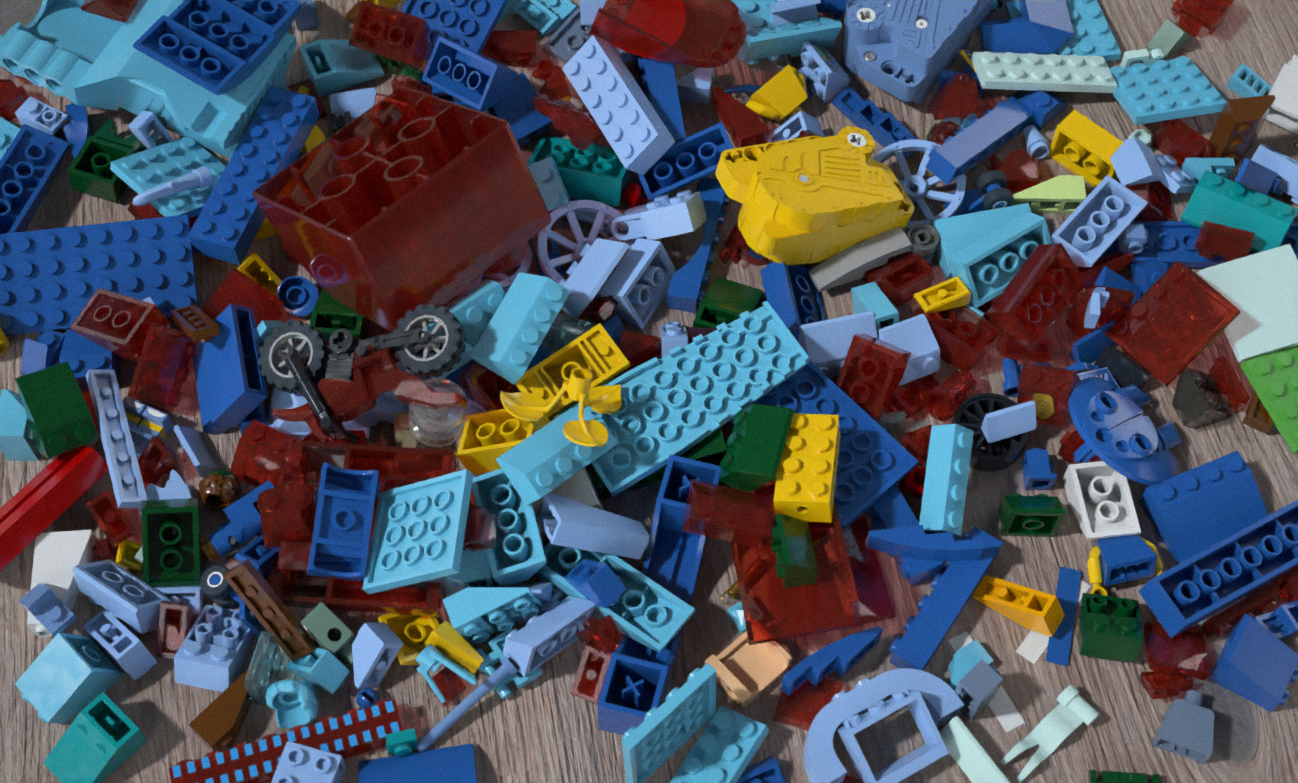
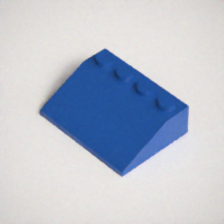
[1139,450,1268,564]

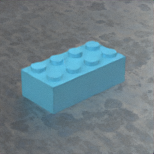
[418,279,506,382]

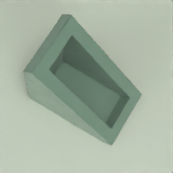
[1145,19,1193,60]

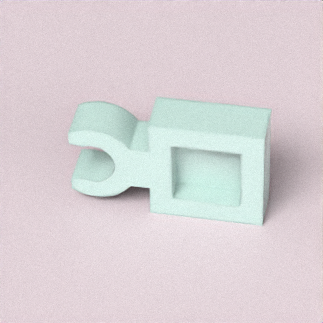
[1120,49,1164,68]

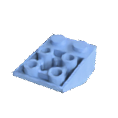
[174,604,254,692]

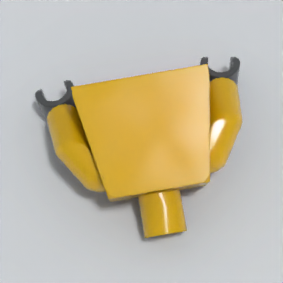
[734,59,808,122]

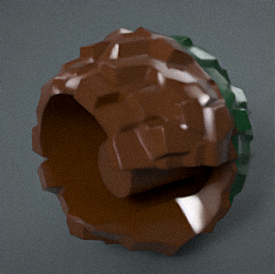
[198,469,241,512]

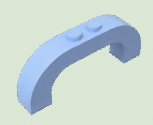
[803,668,964,783]

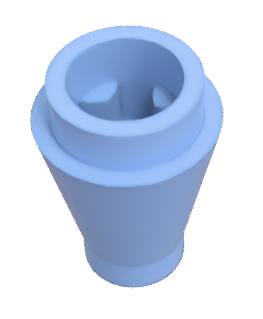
[1023,125,1050,160]

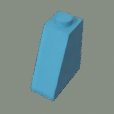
[851,282,899,360]

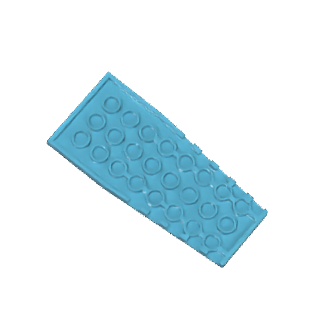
[559,301,809,497]

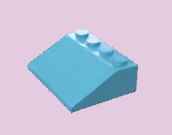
[735,17,842,65]

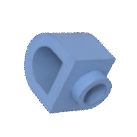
[1118,223,1148,254]

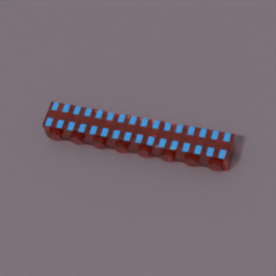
[168,699,404,783]

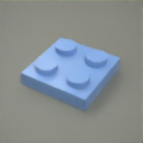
[1154,154,1197,194]

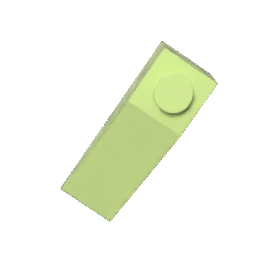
[1012,175,1086,213]

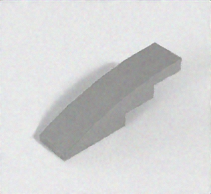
[809,226,912,292]

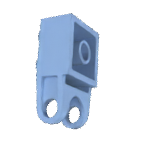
[611,190,707,240]

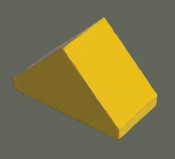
[237,252,282,306]

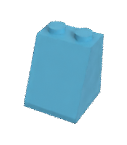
[15,633,124,724]

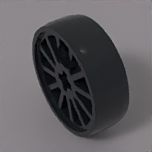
[950,393,1030,472]

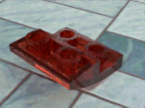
[1143,622,1210,681]

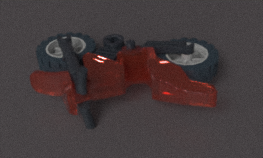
[258,304,467,445]

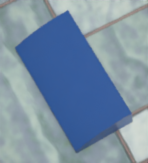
[359,743,478,783]

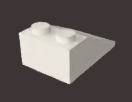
[1063,461,1141,540]

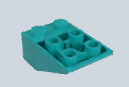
[43,692,148,783]

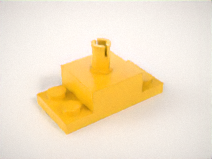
[515,323,630,420]

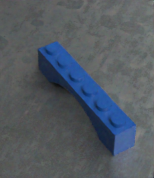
[667,177,730,314]

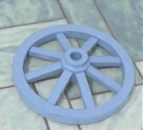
[873,139,966,232]
[537,200,637,300]

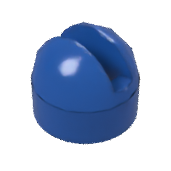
[357,687,380,712]

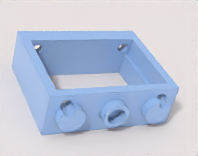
[837,687,949,783]

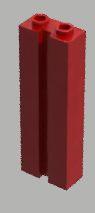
[0,446,109,571]

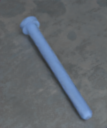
[416,657,518,752]

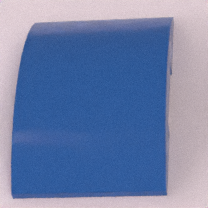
[133,0,302,96]

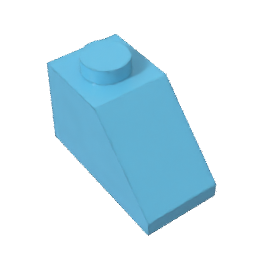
[285,647,350,694]

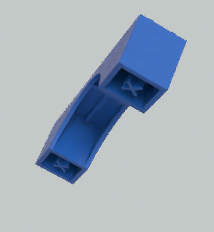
[597,454,721,735]

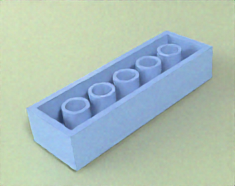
[562,35,676,175]

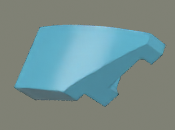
[948,639,994,690]

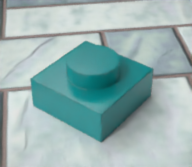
[385,728,417,756]

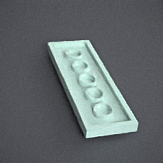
[971,51,1117,93]

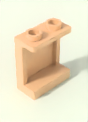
[704,620,792,710]

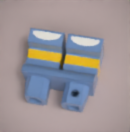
[122,396,174,458]

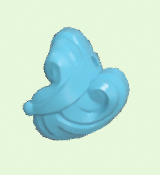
[265,679,319,730]

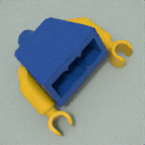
[1087,535,1163,596]

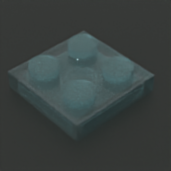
[243,631,284,706]

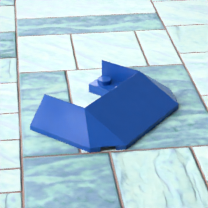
[978,0,1074,55]

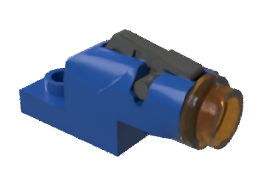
[199,480,277,562]

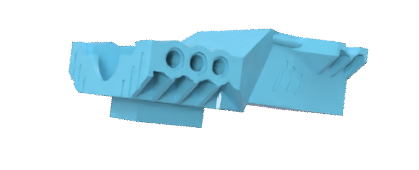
[0,0,297,159]

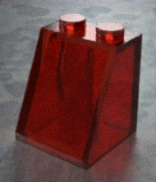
[202,268,285,327]

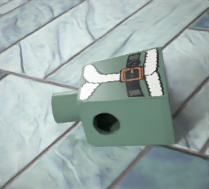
[301,602,354,666]

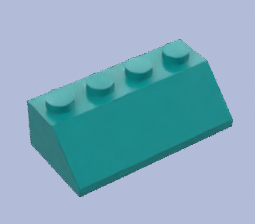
[1180,170,1298,253]

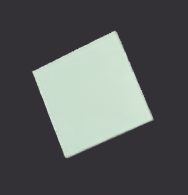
[1197,244,1298,363]

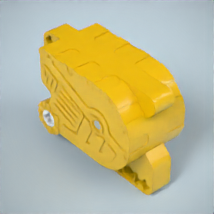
[715,126,915,265]

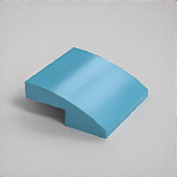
[512,0,577,35]

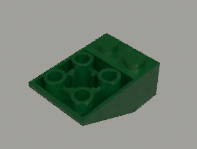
[693,276,764,337]
[310,281,376,347]

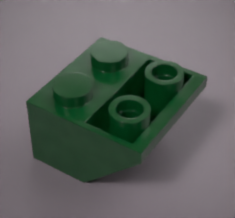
[770,514,818,588]
[1078,593,1143,663]

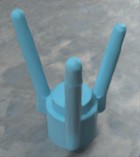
[415,643,478,703]

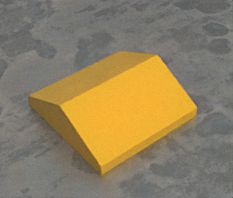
[378,602,440,665]

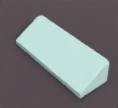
[939,716,1010,783]

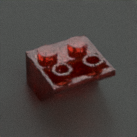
[863,252,935,308]

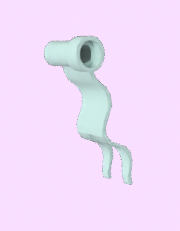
[1000,684,1099,783]

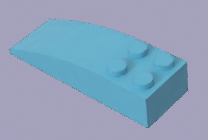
[535,541,695,653]

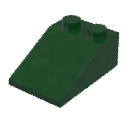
[14,361,100,458]
[141,498,200,588]

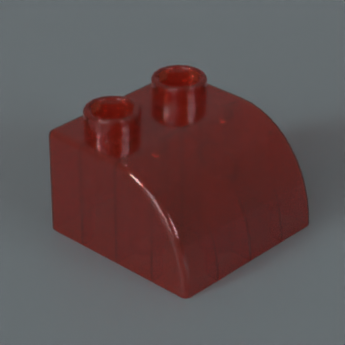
[253,86,551,332]

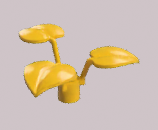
[500,368,622,447]

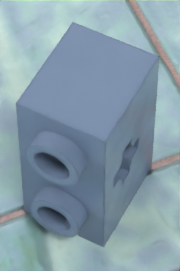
[955,660,1003,721]

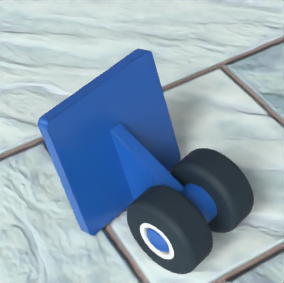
[943,170,1014,216]
[200,565,266,638]

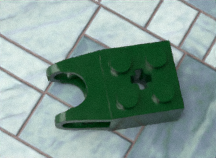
[67,120,146,203]

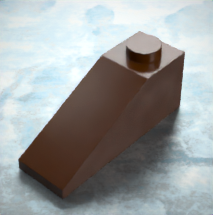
[188,665,262,754]

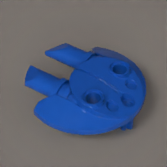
[1068,377,1183,485]

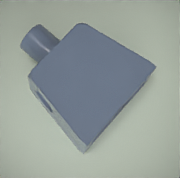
[1151,690,1214,764]

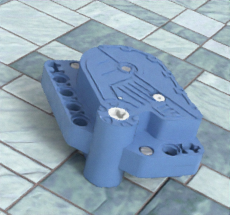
[841,0,993,104]

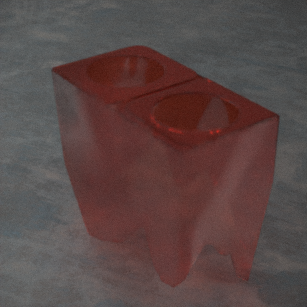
[984,148,1042,194]

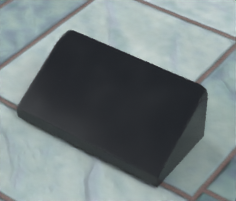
[1094,344,1150,389]

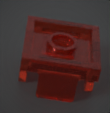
[1171,0,1234,37]

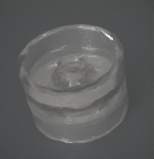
[408,378,468,447]

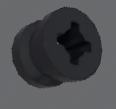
[331,111,353,137]

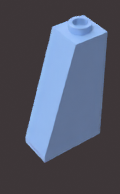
[536,493,650,560]

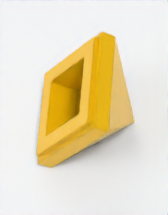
[116,538,142,572]

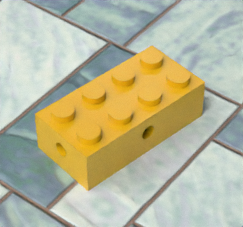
[773,413,841,523]

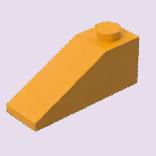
[972,574,1065,637]

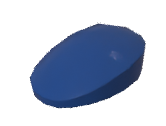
[277,276,320,318]

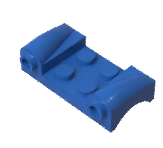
[306,463,381,582]

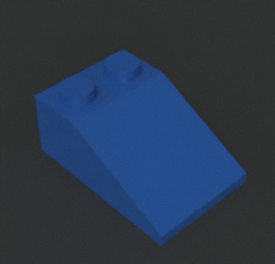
[59,323,120,393]

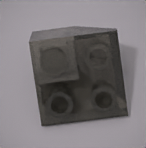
[1172,366,1232,430]

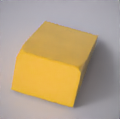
[914,276,971,314]
[425,620,484,674]

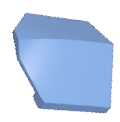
[1110,137,1164,187]

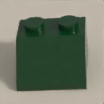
[999,493,1066,537]

